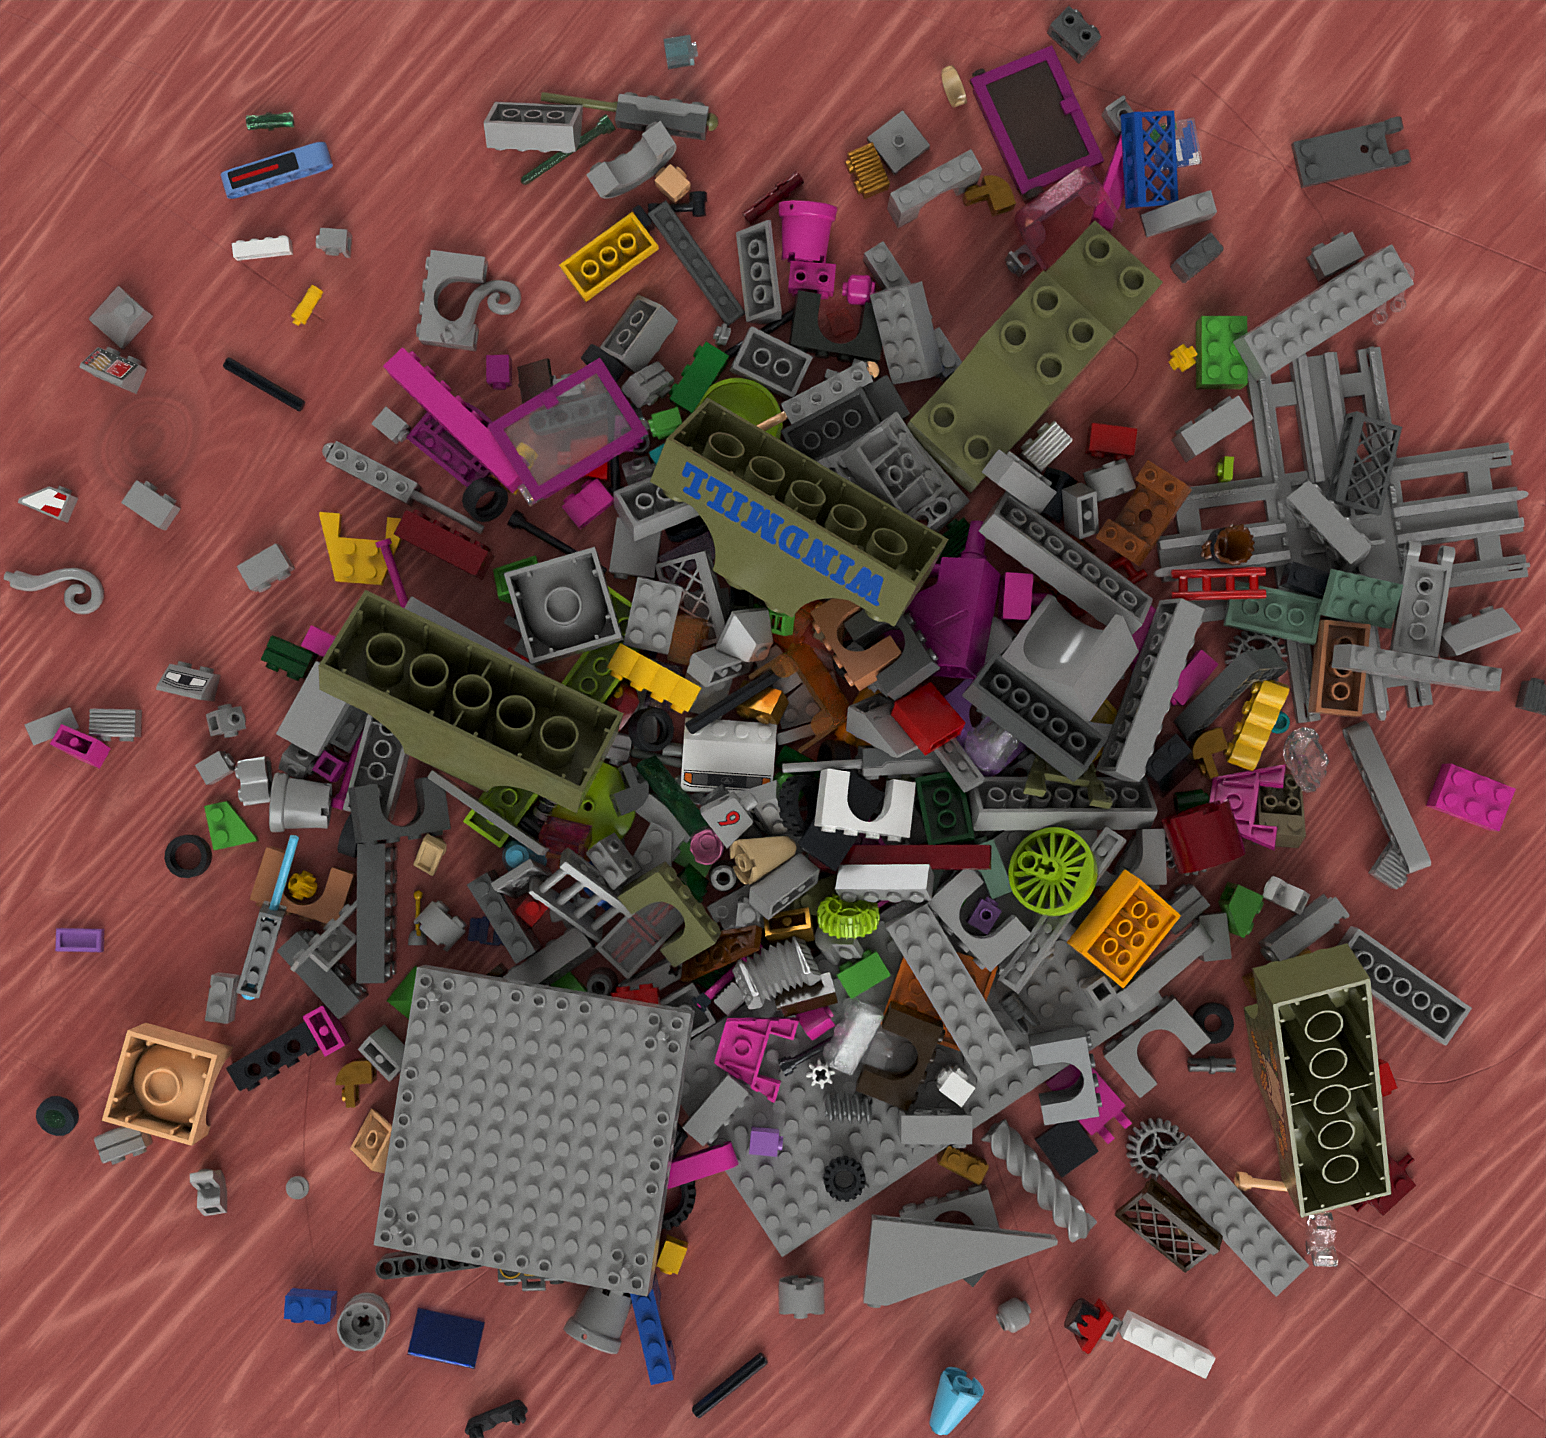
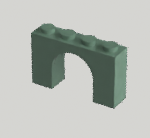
[927,836,1012,920]

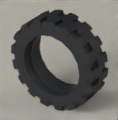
[778,775,819,837]

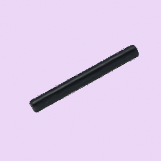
[685,664,786,734]

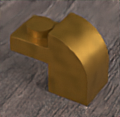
[962,175,1016,217]
[1189,727,1228,779]
[335,1057,377,1108]

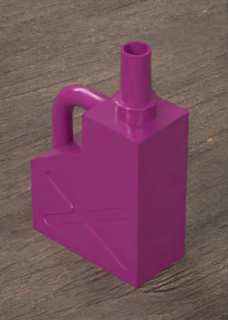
[884,520,1001,679]

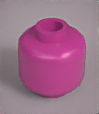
[842,275,876,305]

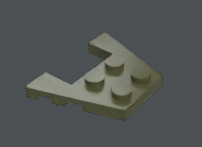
[1023,754,1113,809]

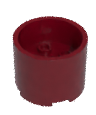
[1161,799,1246,874]

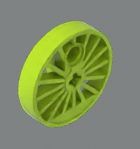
[1008,827,1098,916]

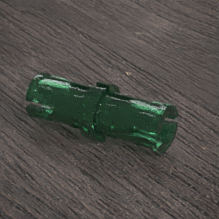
[246,112,294,131]

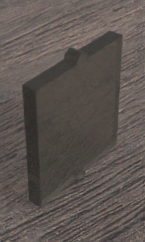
[517,358,554,404]

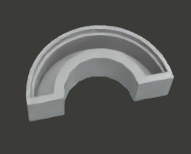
[586,120,677,199]

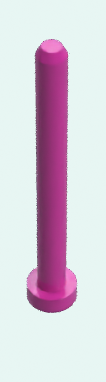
[375,538,408,608]

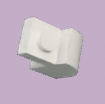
[1262,876,1310,915]

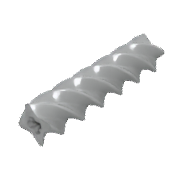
[981,1119,1097,1243]

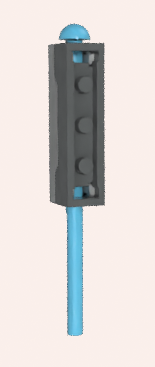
[236,835,299,1000]

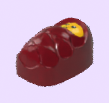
[605,682,640,732]

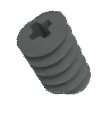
[825,1093,872,1124]

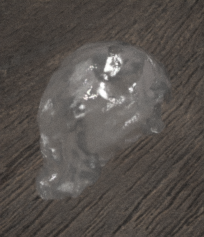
[964,717,1020,772]
[1283,727,1329,793]

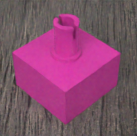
[998,572,1053,623]

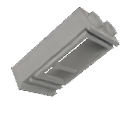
[1258,894,1350,962]

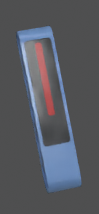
[220,142,333,199]

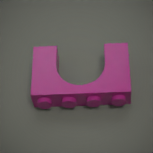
[1130,605,1219,706]

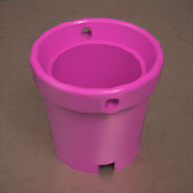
[779,200,837,263]

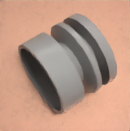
[337,1293,391,1351]

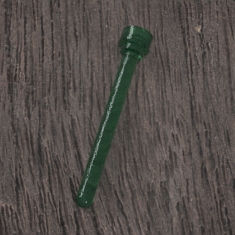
[521,114,616,185]

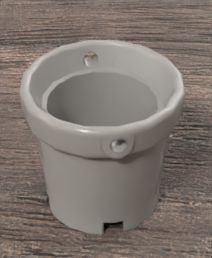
[269,772,332,832]
[563,1286,632,1354]

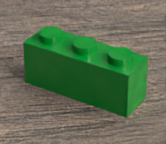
[669,342,730,415]

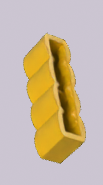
[607,643,702,714]
[1224,680,1290,771]

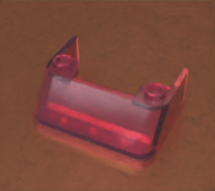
[1014,166,1124,271]

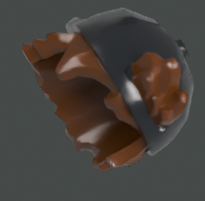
[1201,524,1255,566]

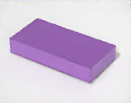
[55,928,104,952]

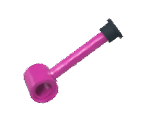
[692,943,763,1012]

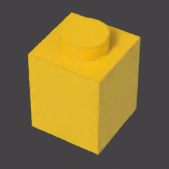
[656,1235,688,1275]

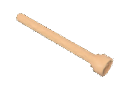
[1234,1171,1288,1192]

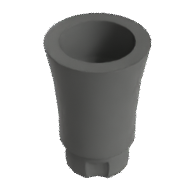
[587,967,619,996]

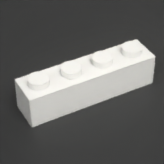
[232,235,293,261]

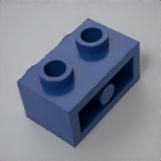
[284,1288,338,1324]

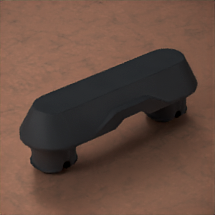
[465,1400,528,1438]

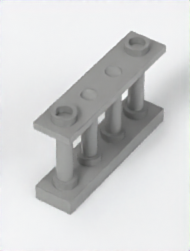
[529,847,636,943]

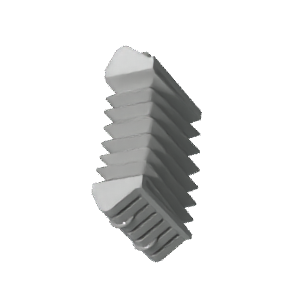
[732,936,822,1009]

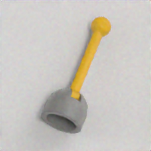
[408,891,427,945]

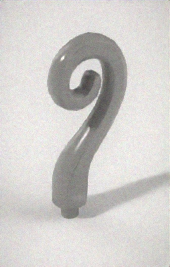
[440,280,522,343]
[4,568,104,614]

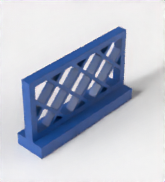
[1121,110,1178,209]

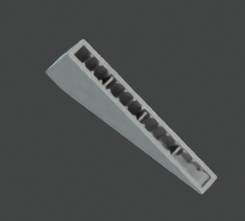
[863,1214,1058,1308]

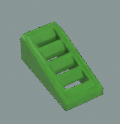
[753,603,795,636]

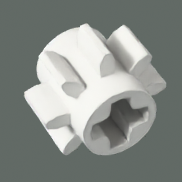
[806,1058,835,1089]

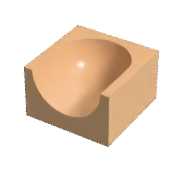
[102,1023,233,1146]

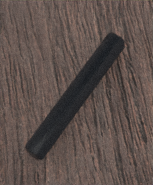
[223,357,305,411]
[692,1353,768,1419]

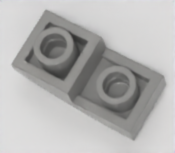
[24,707,79,746]

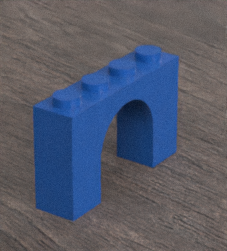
[630,1274,677,1385]

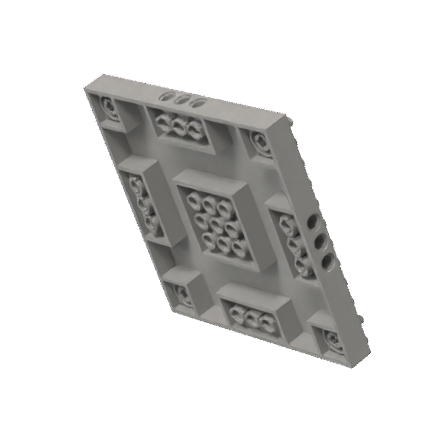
[374,965,695,1297]

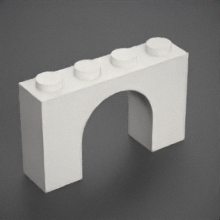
[814,769,916,843]

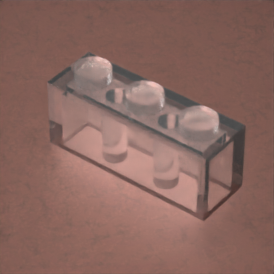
[822,997,884,1075]

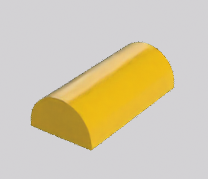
[559,212,659,302]

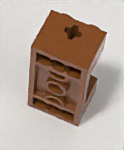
[1095,460,1192,567]

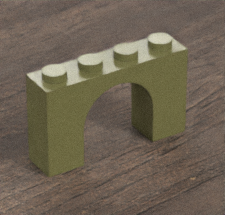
[617,861,721,967]

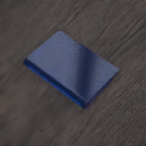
[407,1308,485,1369]

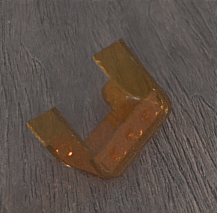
[749,643,850,753]

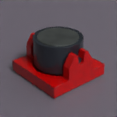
[1064,1298,1114,1354]

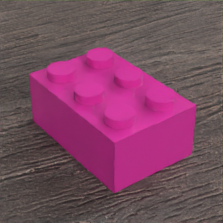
[1426,764,1516,831]

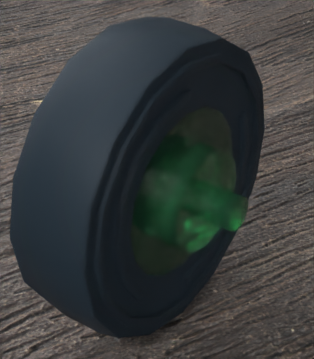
[36,1096,79,1136]

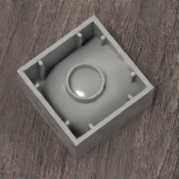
[504,547,624,667]
[1002,594,1139,722]

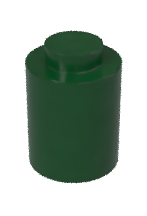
[1173,789,1209,815]

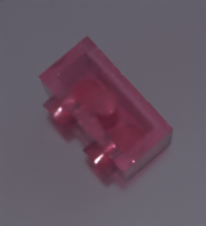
[539,816,592,859]

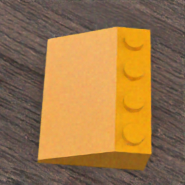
[1066,869,1181,989]

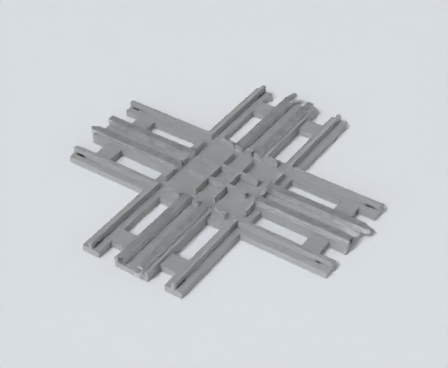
[1153,346,1530,723]

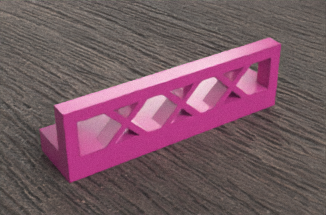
[1089,133,1125,232]

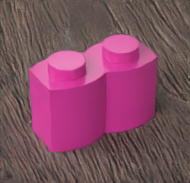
[562,479,614,530]

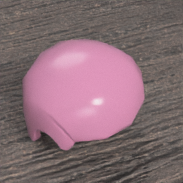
[690,828,724,865]

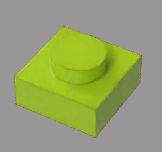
[1215,456,1234,482]

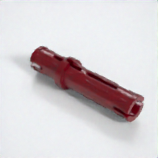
[742,171,804,224]

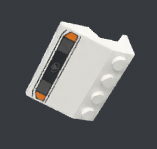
[681,718,777,793]

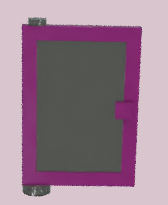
[969,45,1104,204]

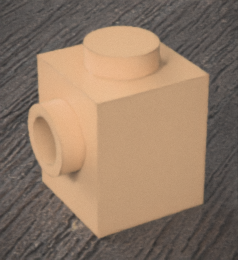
[655,164,691,204]

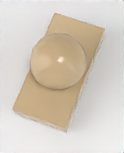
[413,833,447,876]

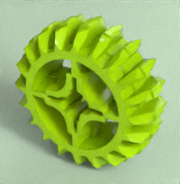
[817,894,880,940]

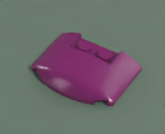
[406,402,492,487]

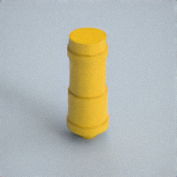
[291,285,324,326]

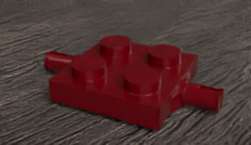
[1351,1153,1416,1216]

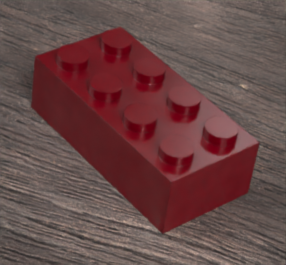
[394,509,495,580]

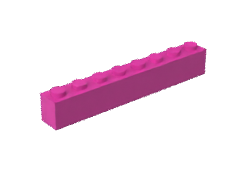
[383,347,530,494]

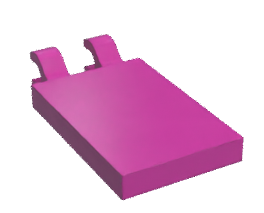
[1045,1064,1132,1144]

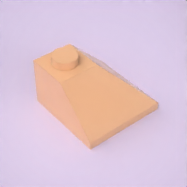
[350,1108,392,1174]

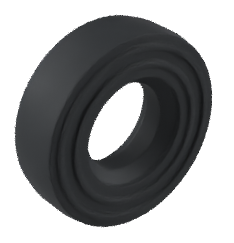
[1192,1002,1234,1044]

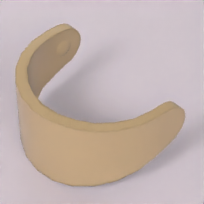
[941,65,967,108]

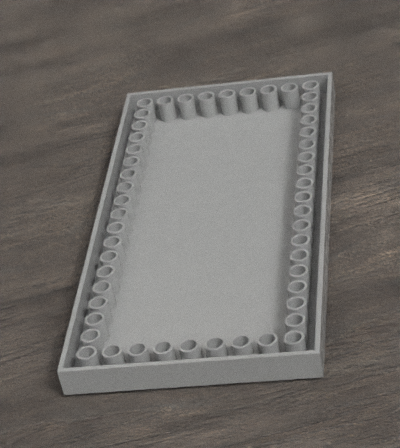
[681,830,1163,1257]

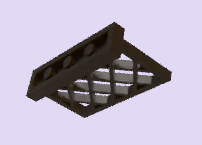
[1115,1178,1223,1273]

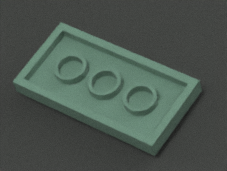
[1319,569,1404,629]
[1223,580,1323,645]

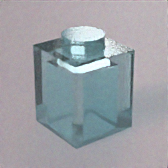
[663,35,698,69]

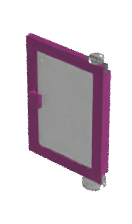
[487,358,650,506]

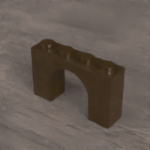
[760,915,838,1018]
[856,1001,945,1111]

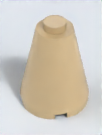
[730,836,797,885]

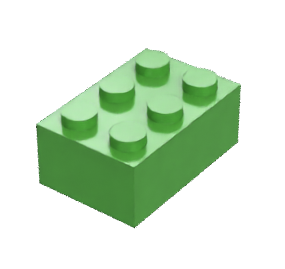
[1196,316,1248,389]

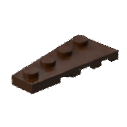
[680,925,762,983]

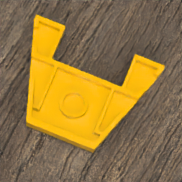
[319,512,402,585]

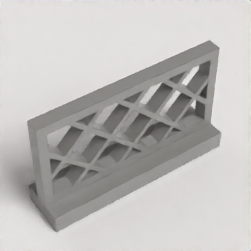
[655,550,729,653]

